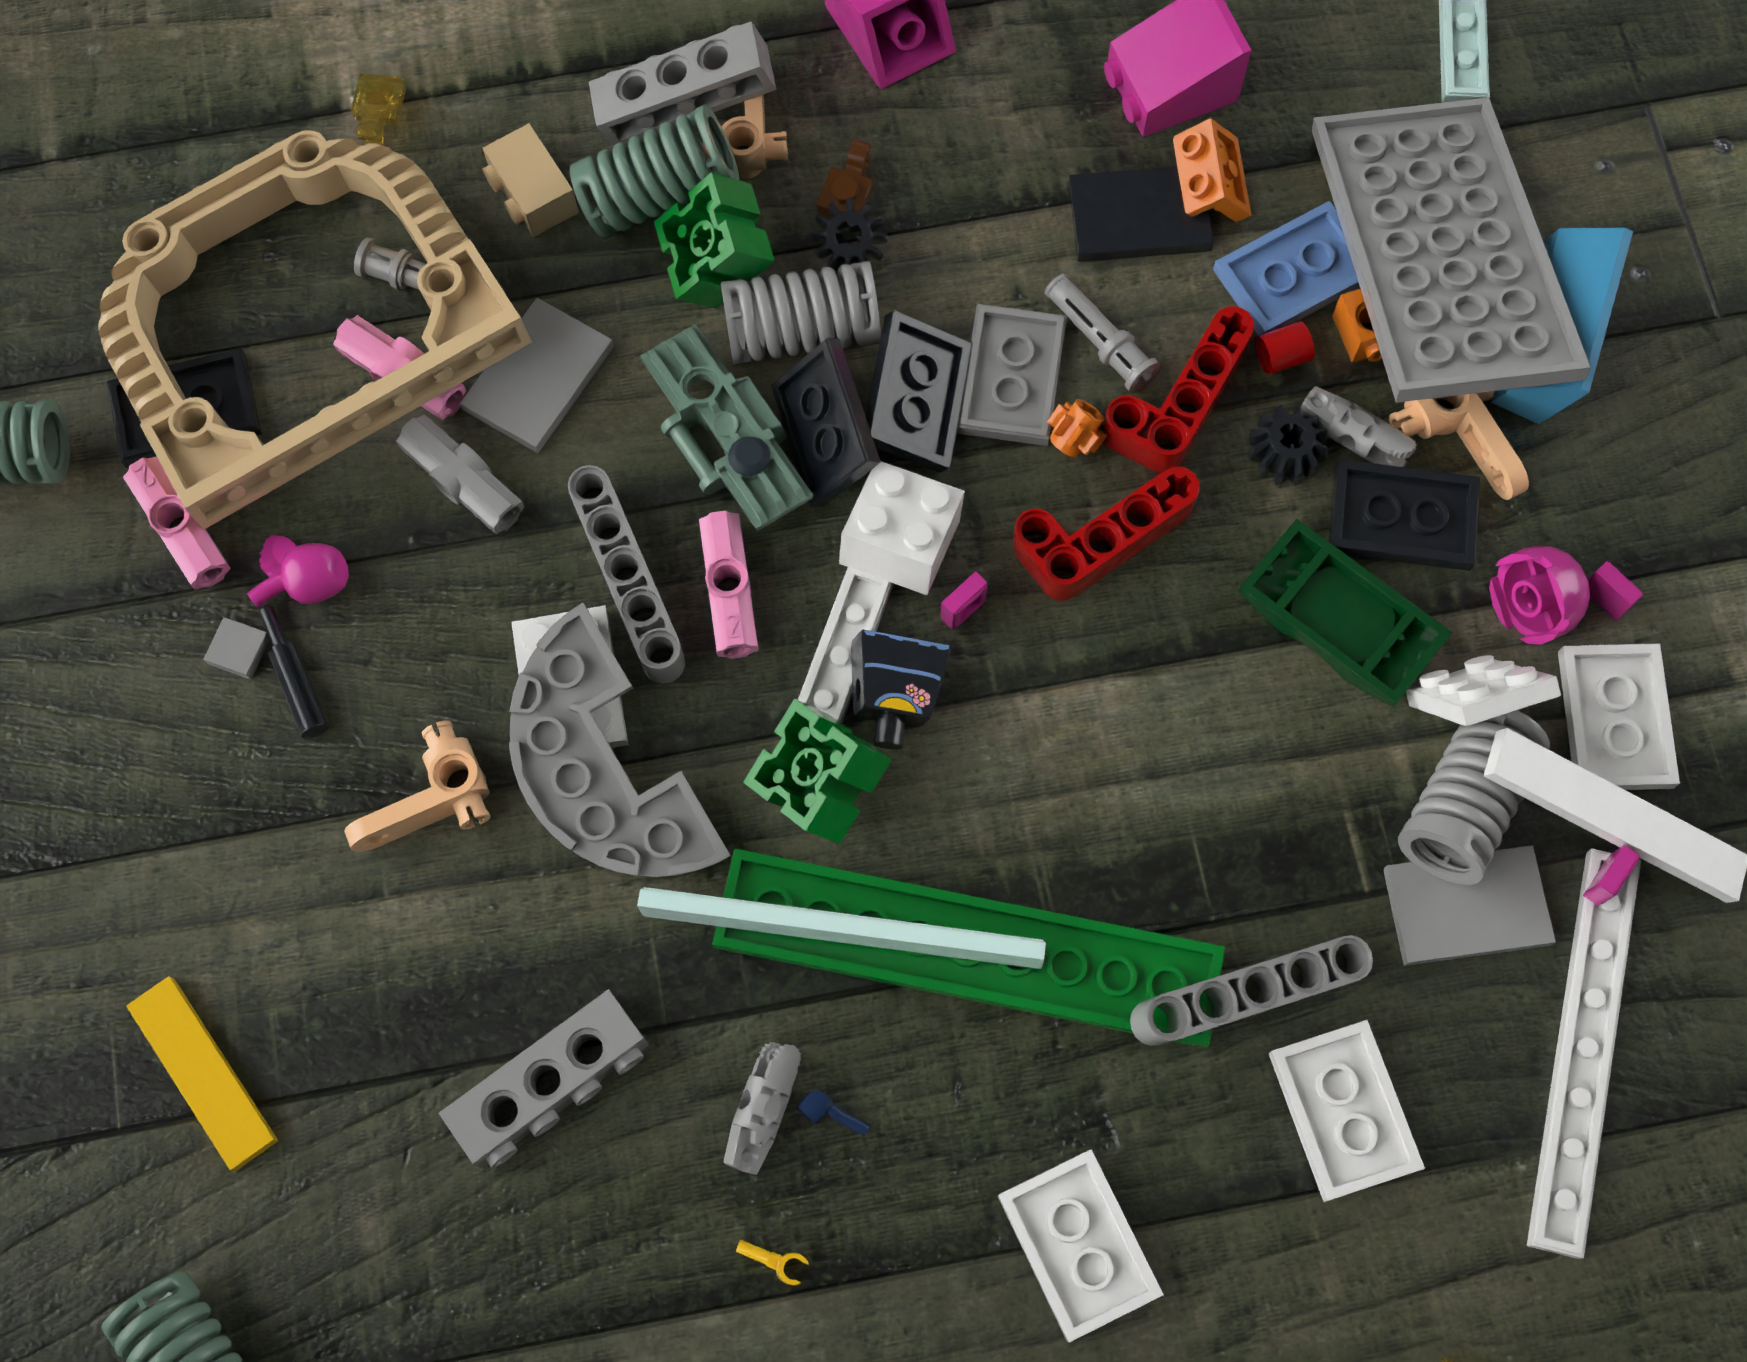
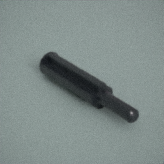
[259,605,329,739]

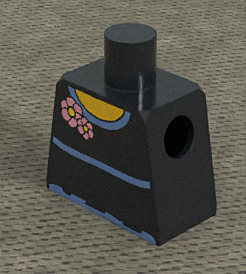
[851,629,951,750]

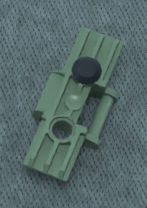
[640,324,813,531]

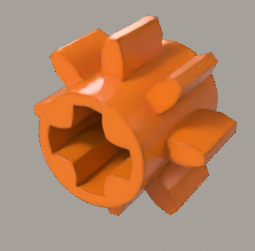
[1047,399,1107,458]

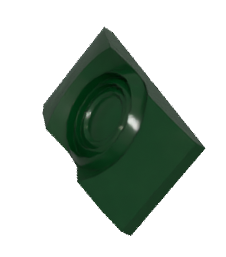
[1238,519,1453,707]

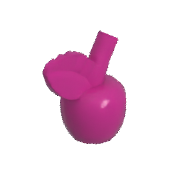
[247,535,349,608]

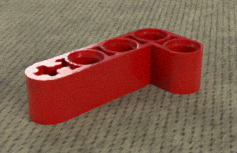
[1102,306,1254,473]
[1012,467,1200,601]

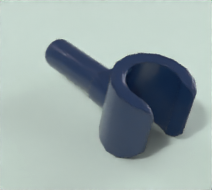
[797,1090,870,1136]

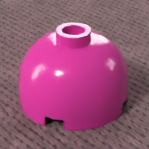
[1489,546,1590,645]

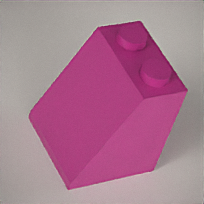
[824,0,956,89]
[1104,0,1252,137]

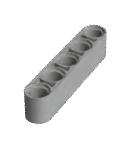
[568,465,685,684]
[1130,935,1373,1046]

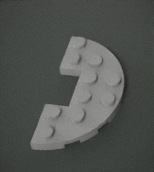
[509,603,732,877]

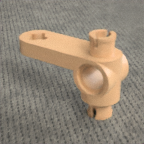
[702,94,788,179]
[1389,391,1529,500]
[344,720,491,852]

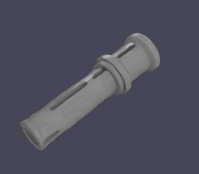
[354,237,426,290]
[1044,273,1161,393]

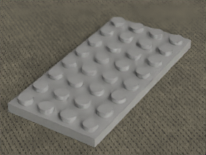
[1312,97,1591,403]

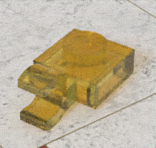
[351,73,406,146]

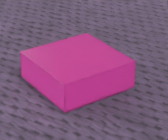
[1588,561,1643,621]
[941,571,988,629]
[1583,845,1639,906]

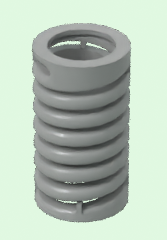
[721,261,881,365]
[1398,710,1550,885]

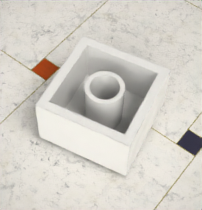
[839,461,965,595]

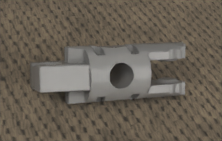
[1301,386,1417,467]
[723,1042,802,1175]

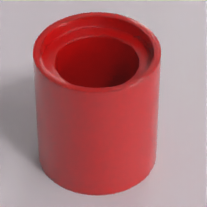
[1255,321,1315,375]

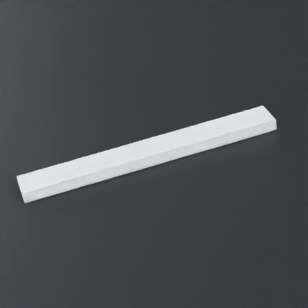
[1527,848,1641,1259]

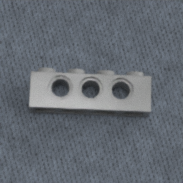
[589,21,776,146]
[439,989,649,1168]

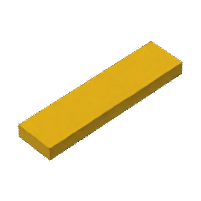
[126,976,278,1172]

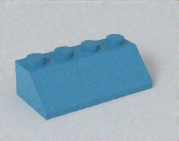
[1491,228,1633,424]

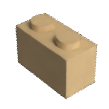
[482,123,579,238]

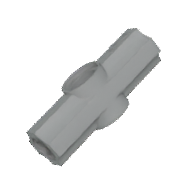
[396,414,524,534]

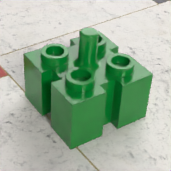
[654,172,775,309]
[743,698,892,844]

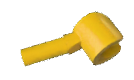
[736,1240,809,1285]

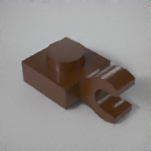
[816,139,874,218]

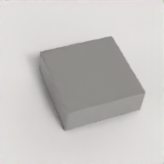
[203,617,270,680]

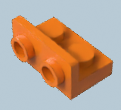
[1173,118,1252,222]

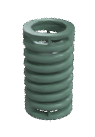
[570,104,739,240]
[0,399,70,485]
[101,1271,243,1362]

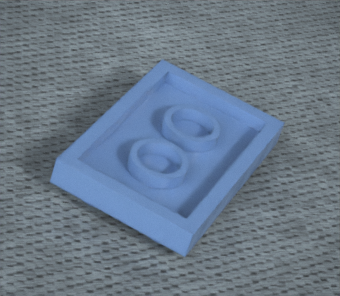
[1213,201,1360,335]

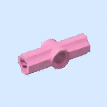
[333,315,467,421]
[123,456,231,590]
[699,510,759,659]

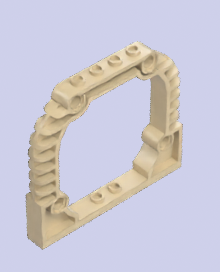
[98,130,532,530]

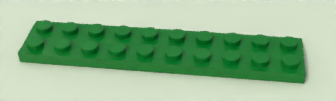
[712,848,1225,1049]

